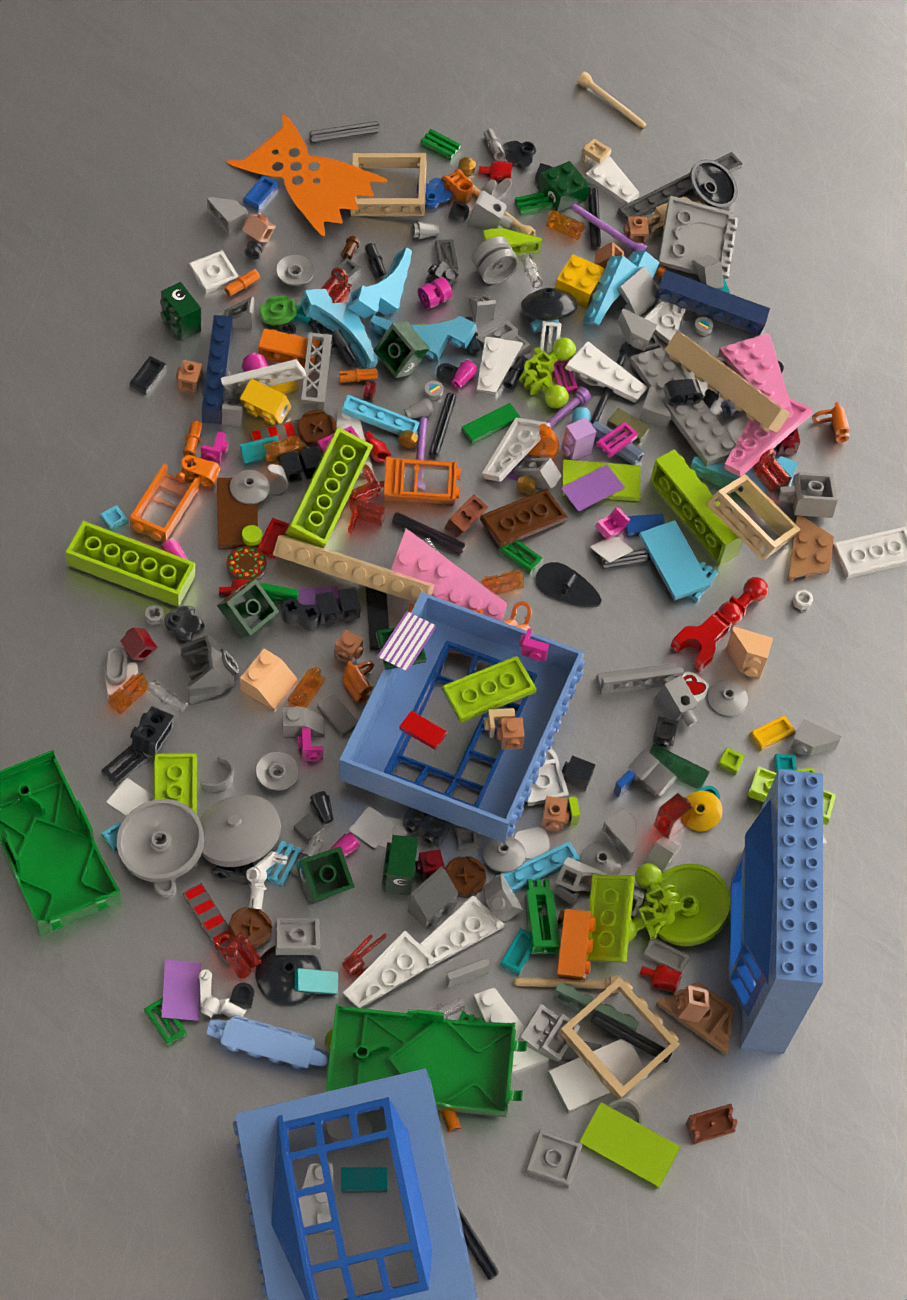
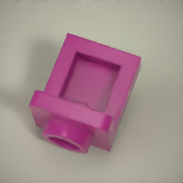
[201,431,229,463]
[595,507,630,540]
[519,628,549,662]
[297,728,324,762]

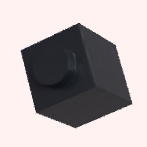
[562,755,596,791]

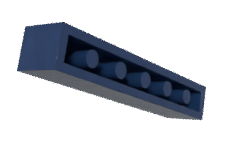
[655,270,770,336]
[202,315,233,424]

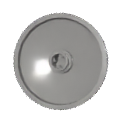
[199,795,281,867]
[117,799,204,882]

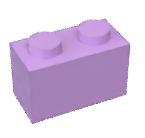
[561,417,596,460]

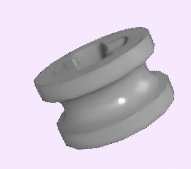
[145,605,164,626]

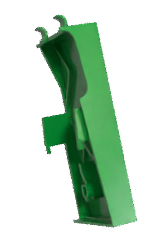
[0,750,122,935]
[325,1004,527,1117]

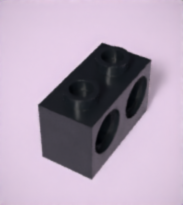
[130,706,174,757]
[402,807,453,847]

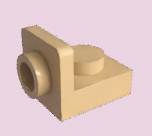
[582,139,611,164]
[484,708,515,738]

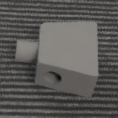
[467,190,513,230]
[655,675,698,727]

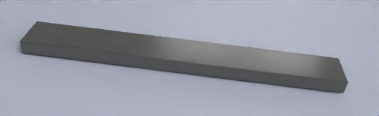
[617,152,743,223]

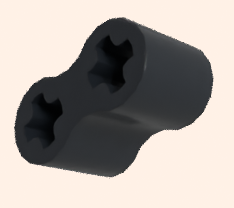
[282,598,320,631]

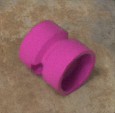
[417,277,453,310]

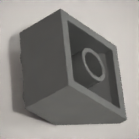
[408,866,458,929]

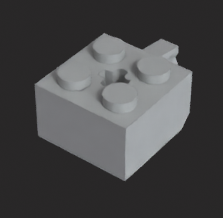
[778,472,838,518]

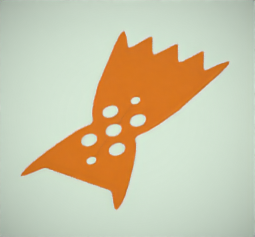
[226,114,388,236]

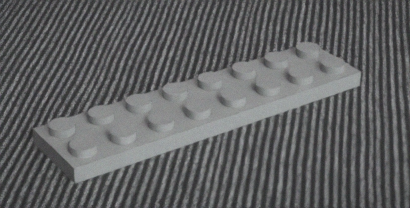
[629,347,736,467]

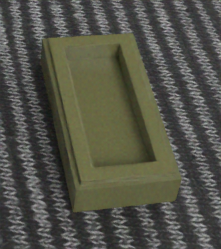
[607,408,650,443]

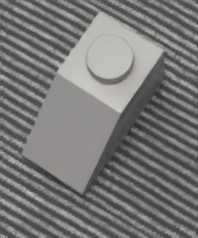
[207,197,248,234]
[618,308,657,351]
[513,458,562,489]
[282,707,325,738]
[791,719,842,757]
[602,808,637,862]
[484,874,523,922]

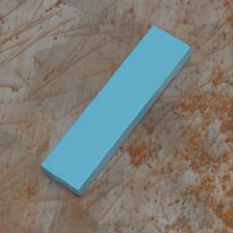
[340,394,420,435]
[495,841,580,893]

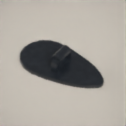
[536,562,602,607]

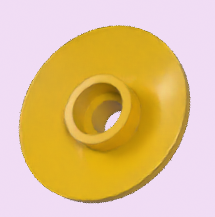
[680,791,723,832]

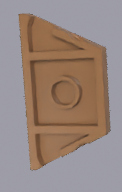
[788,515,834,581]
[656,982,734,1055]

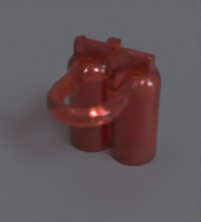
[321,267,352,303]
[752,449,792,492]
[348,464,385,507]
[348,500,386,534]
[214,932,262,979]

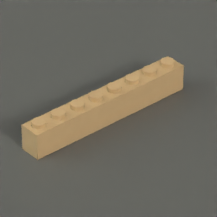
[664,331,791,433]
[273,535,435,603]

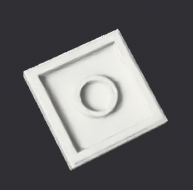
[189,251,238,294]

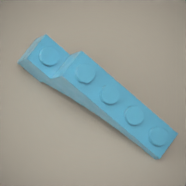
[347,247,412,319]
[582,251,660,325]
[300,289,378,369]
[370,315,477,360]
[690,456,798,493]

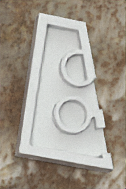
[585,156,639,205]
[645,301,686,344]
[476,337,523,395]
[299,1163,334,1235]

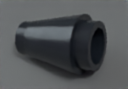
[310,791,334,825]

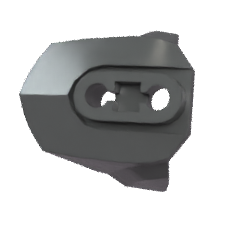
[181,635,239,705]

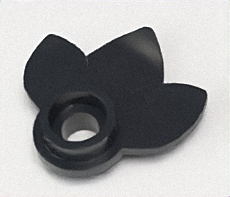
[503,141,536,168]
[164,606,205,642]

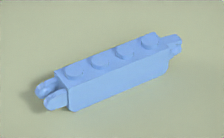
[207,1015,330,1070]

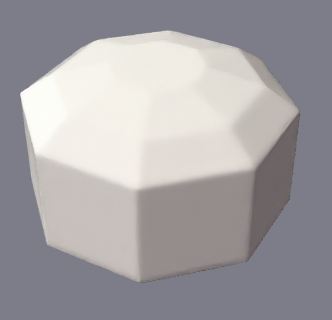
[792,589,814,610]

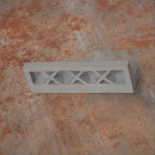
[301,333,332,411]
[596,663,684,695]

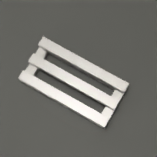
[539,321,562,354]

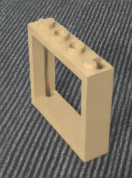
[350,153,427,216]
[706,474,801,561]
[558,977,680,1099]

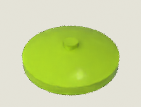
[645,863,730,946]

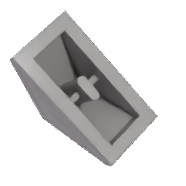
[691,255,724,289]
[469,295,496,322]
[224,297,254,330]
[640,386,672,427]
[222,399,244,427]
[643,836,681,873]

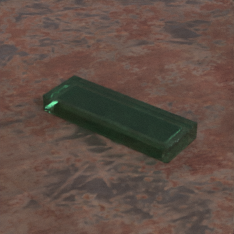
[649,744,710,789]

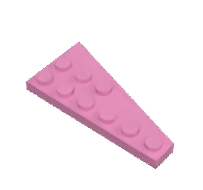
[719,333,791,412]
[725,398,812,477]
[391,528,507,621]

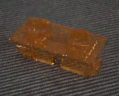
[546,209,586,240]
[263,435,307,463]
[481,569,524,595]
[287,667,326,708]
[108,673,150,714]

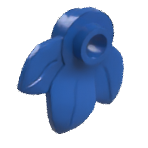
[417,178,452,209]

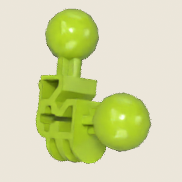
[519,337,576,409]
[628,863,683,943]

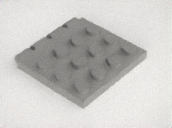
[658,195,738,279]

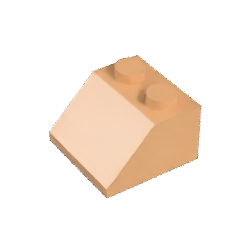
[726,626,773,678]
[240,649,298,711]

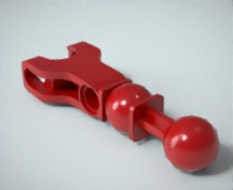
[670,577,769,671]

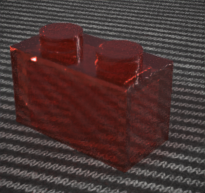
[653,793,693,839]

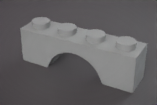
[556,857,647,917]

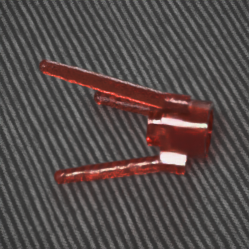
[342,933,387,977]

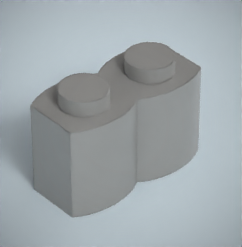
[628,748,678,796]

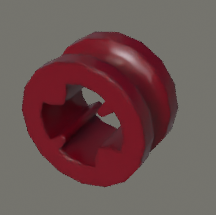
[363,381,377,400]

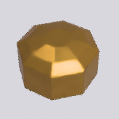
[458,157,476,175]
[398,430,418,449]
[516,476,536,494]

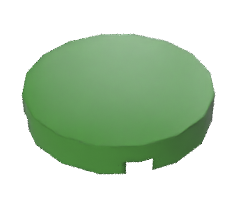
[259,295,298,325]

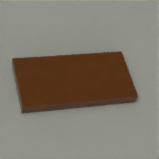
[217,478,258,548]
[480,489,568,548]

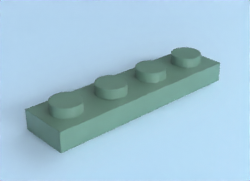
[553,983,639,1031]

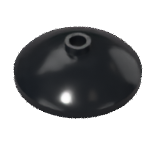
[690,159,738,209]
[521,288,577,321]
[255,945,322,1006]

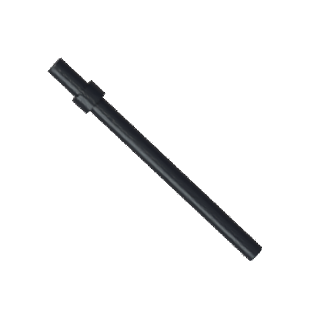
[591,341,632,424]

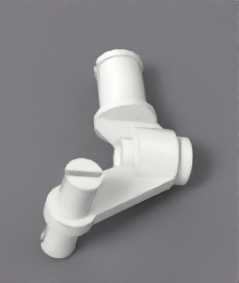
[246,851,288,909]
[199,969,246,1018]

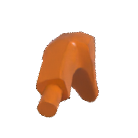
[527,424,559,460]

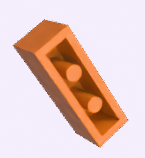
[258,329,320,369]
[557,909,596,980]

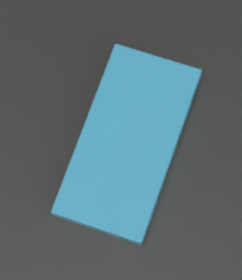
[639,520,711,601]

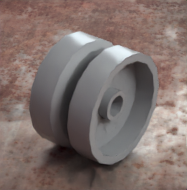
[471,237,520,284]

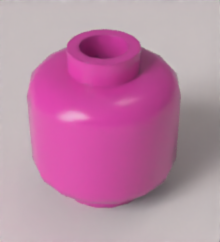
[241,353,268,372]

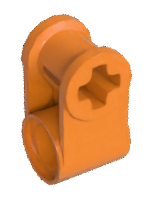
[441,169,473,204]
[181,455,220,487]

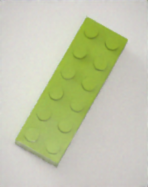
[285,427,373,548]
[650,449,743,566]
[66,521,196,607]

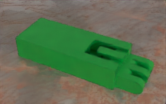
[524,879,561,954]

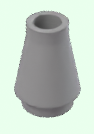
[410,221,439,240]
[404,398,434,419]

